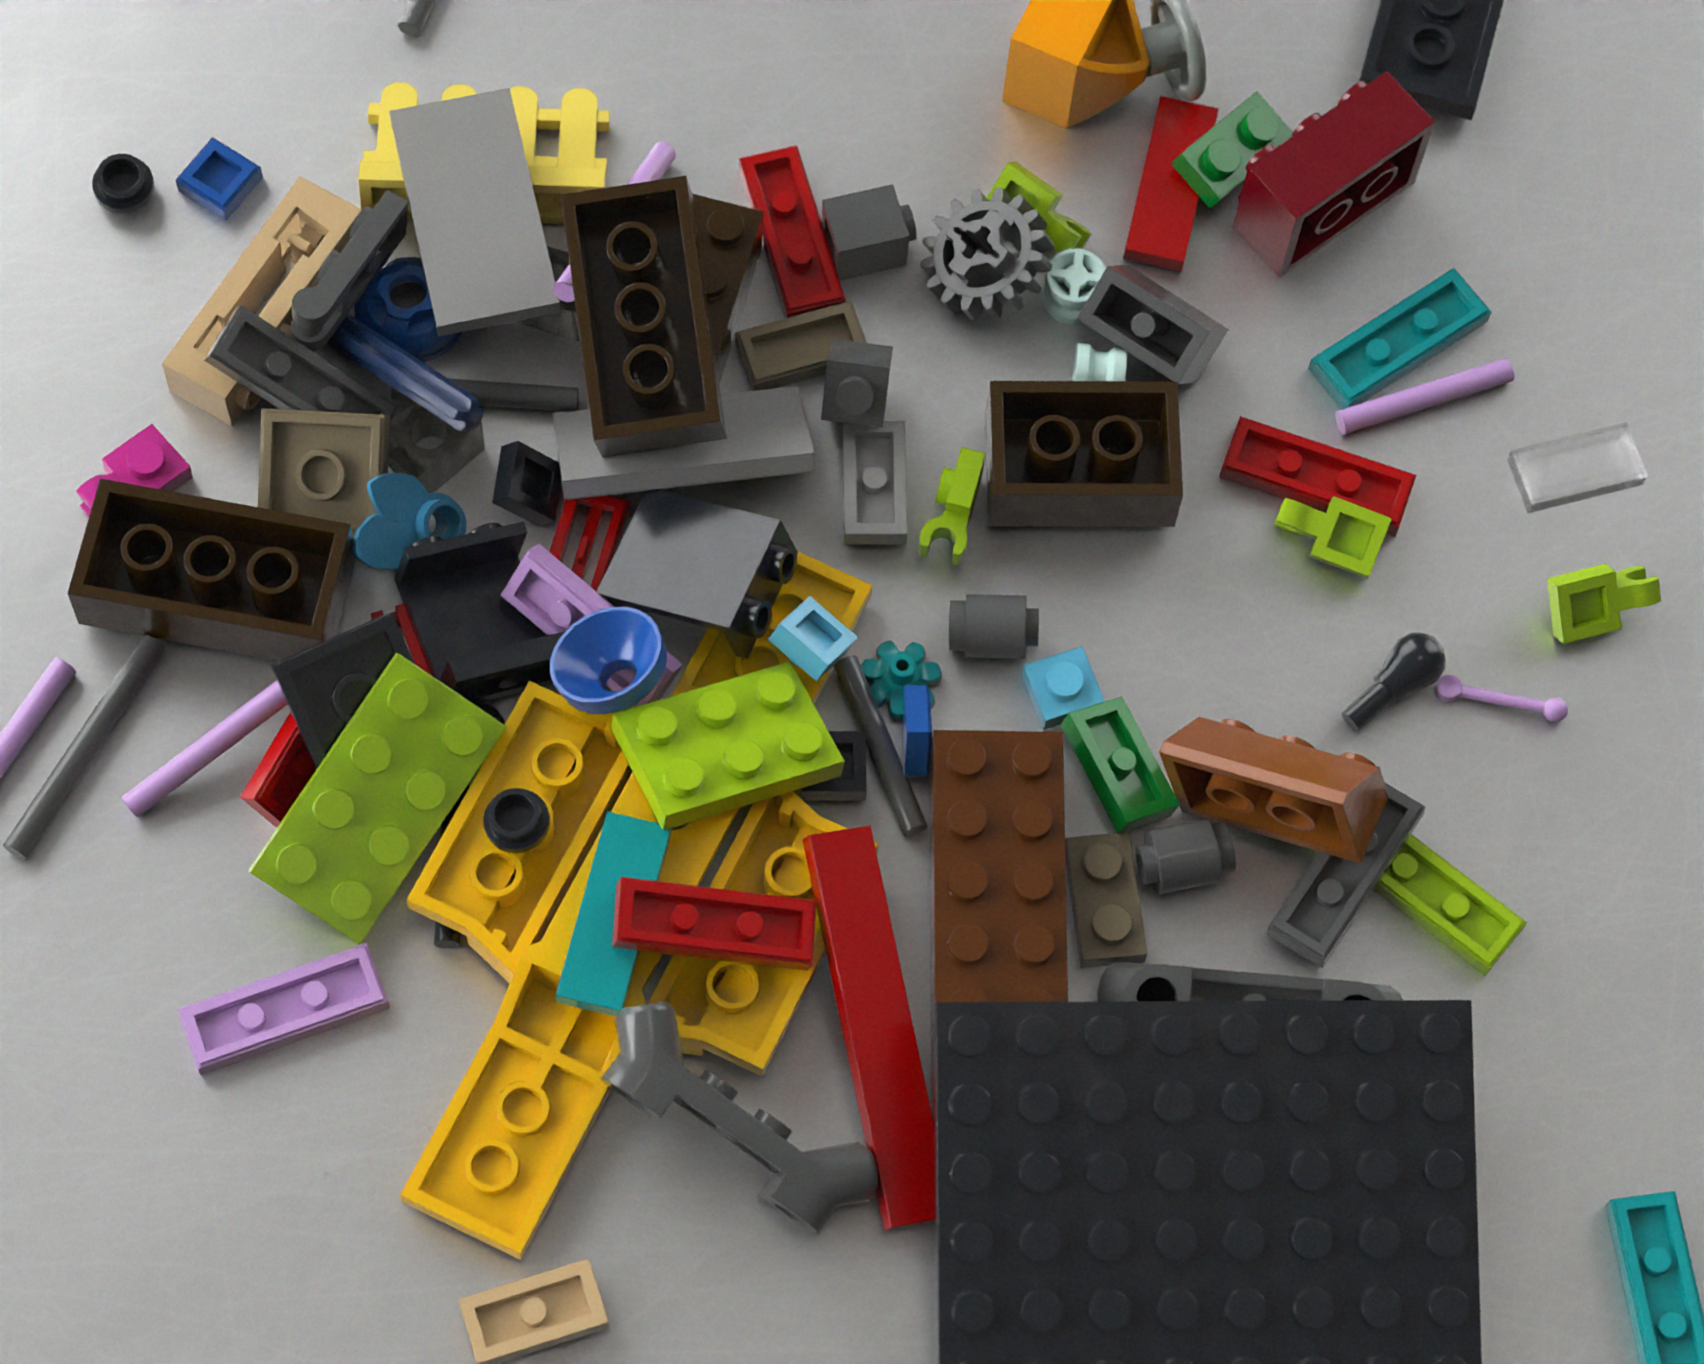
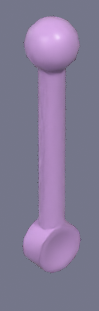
[1436,675,1568,722]

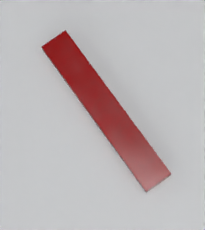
[802,825,935,1230]

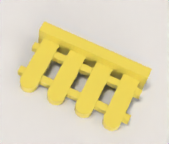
[358,82,610,225]

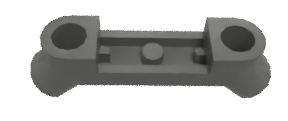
[1097,962,1403,1002]
[601,1001,878,1234]

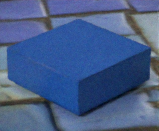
[175,137,263,221]
[902,685,933,776]

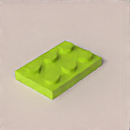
[611,661,845,831]

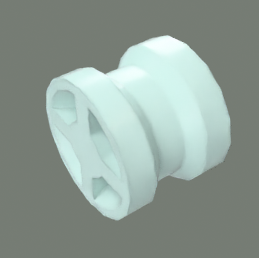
[1042,248,1106,325]
[1072,343,1127,381]

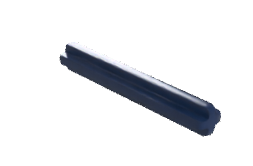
[327,313,484,432]

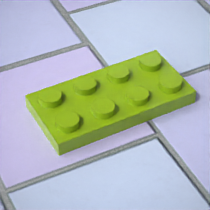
[248,653,507,945]

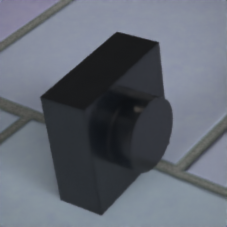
[492,441,561,526]
[801,731,867,801]

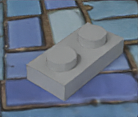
[842,421,908,545]

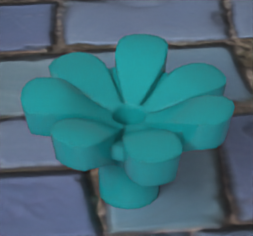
[861,640,942,721]

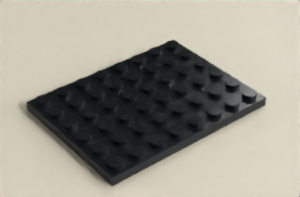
[933,1000,1482,1364]

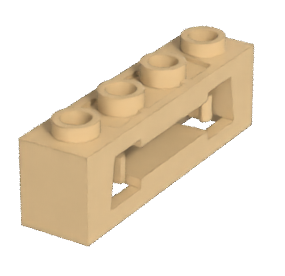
[162,176,362,426]

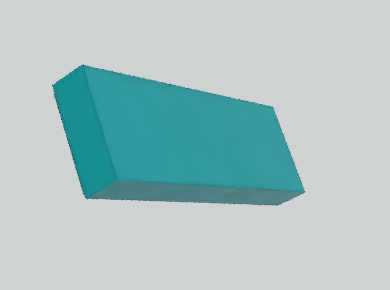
[1308,268,1492,409]
[555,811,671,1017]
[1605,1191,1704,1364]

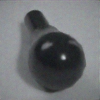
[1341,633,1446,732]

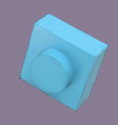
[768,596,858,681]
[1021,646,1105,730]

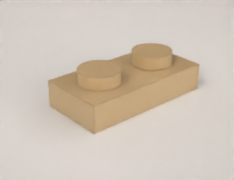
[458,1258,609,1364]

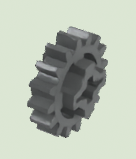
[920,187,1054,321]

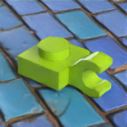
[986,161,1092,252]
[918,447,986,565]
[1274,496,1392,579]
[1547,563,1661,644]

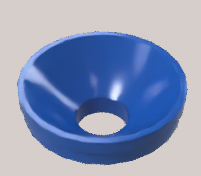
[354,257,462,363]
[550,607,667,714]

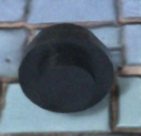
[92,153,154,213]
[483,788,550,853]

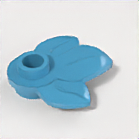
[352,473,467,575]

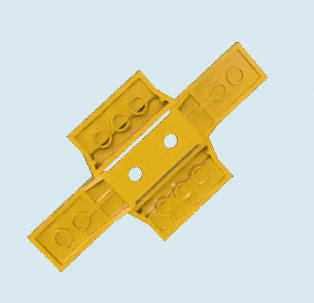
[400,552,879,1260]

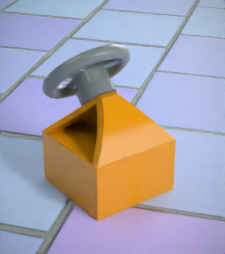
[1002,0,1207,128]

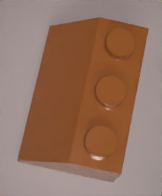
[1159,717,1388,864]

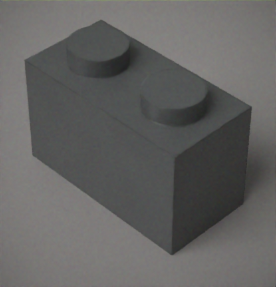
[1077,265,1229,385]

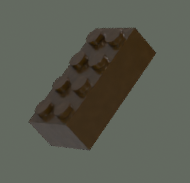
[561,176,727,458]
[67,479,356,661]

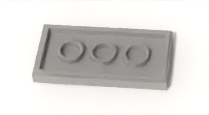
[389,88,561,337]
[553,386,816,500]

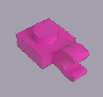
[76,424,193,518]

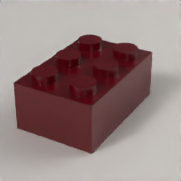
[1233,71,1435,278]

